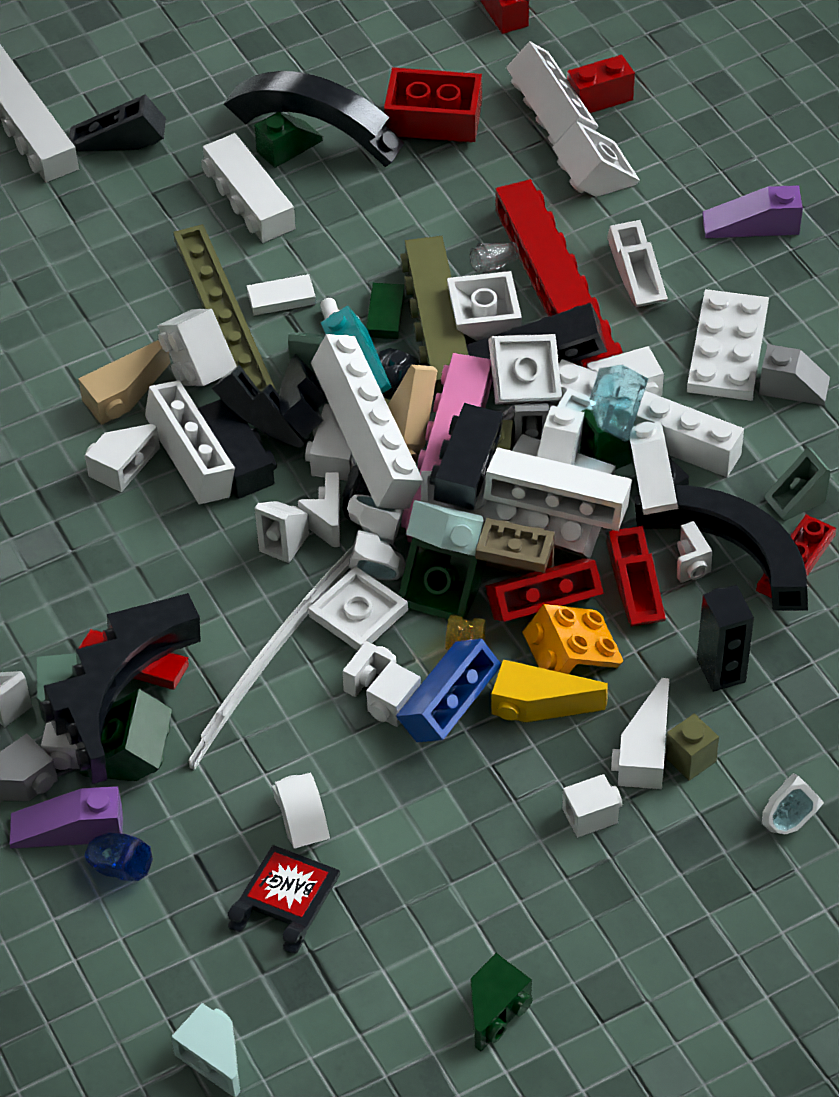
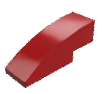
[606,526,666,627]

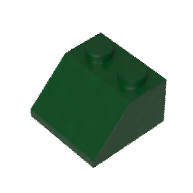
[80,689,172,781]

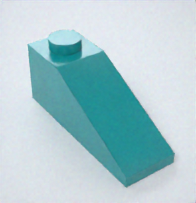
[321,305,392,393]

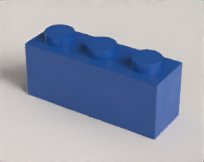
[396,639,501,742]

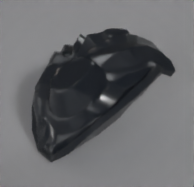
[378,348,420,397]

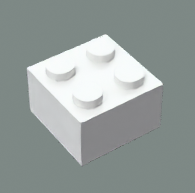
[157,309,237,386]

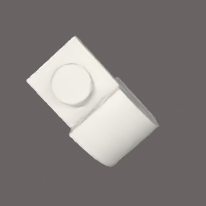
[272,772,330,848]

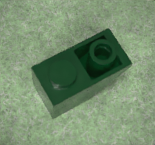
[471,953,533,1052]

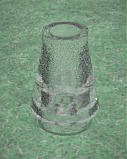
[470,242,519,274]

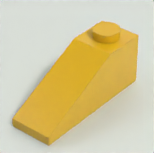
[491,659,608,722]

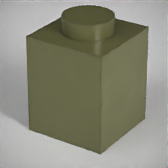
[665,713,719,781]

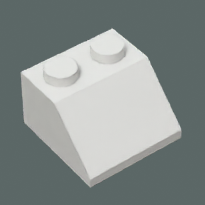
[552,121,640,197]
[447,271,522,341]

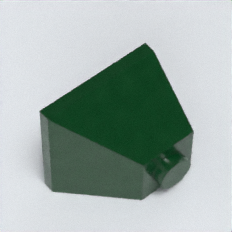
[399,537,486,623]

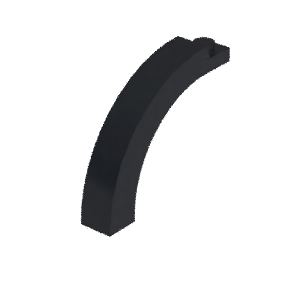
[224,71,404,167]
[635,485,808,611]

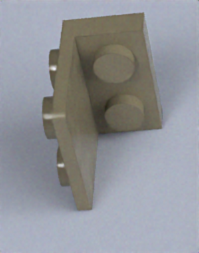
[476,518,555,575]

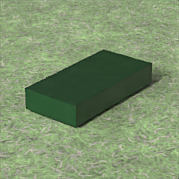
[366,283,405,339]

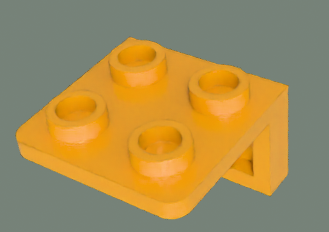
[522,604,623,674]

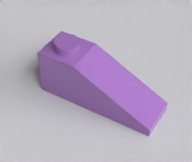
[702,185,803,238]
[10,786,123,848]

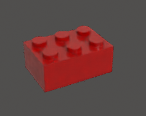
[384,67,482,142]

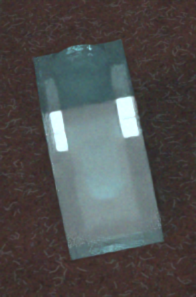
[589,364,648,441]

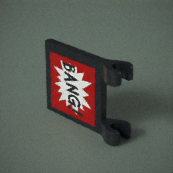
[228,845,340,954]

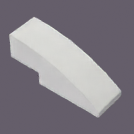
[607,220,668,307]

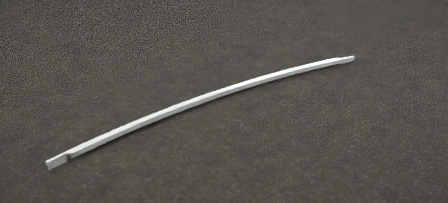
[188,405,514,770]

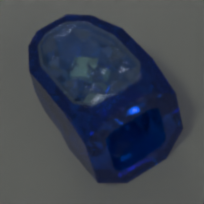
[85,833,153,881]

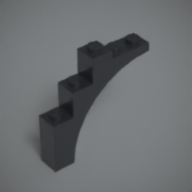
[40,593,201,784]

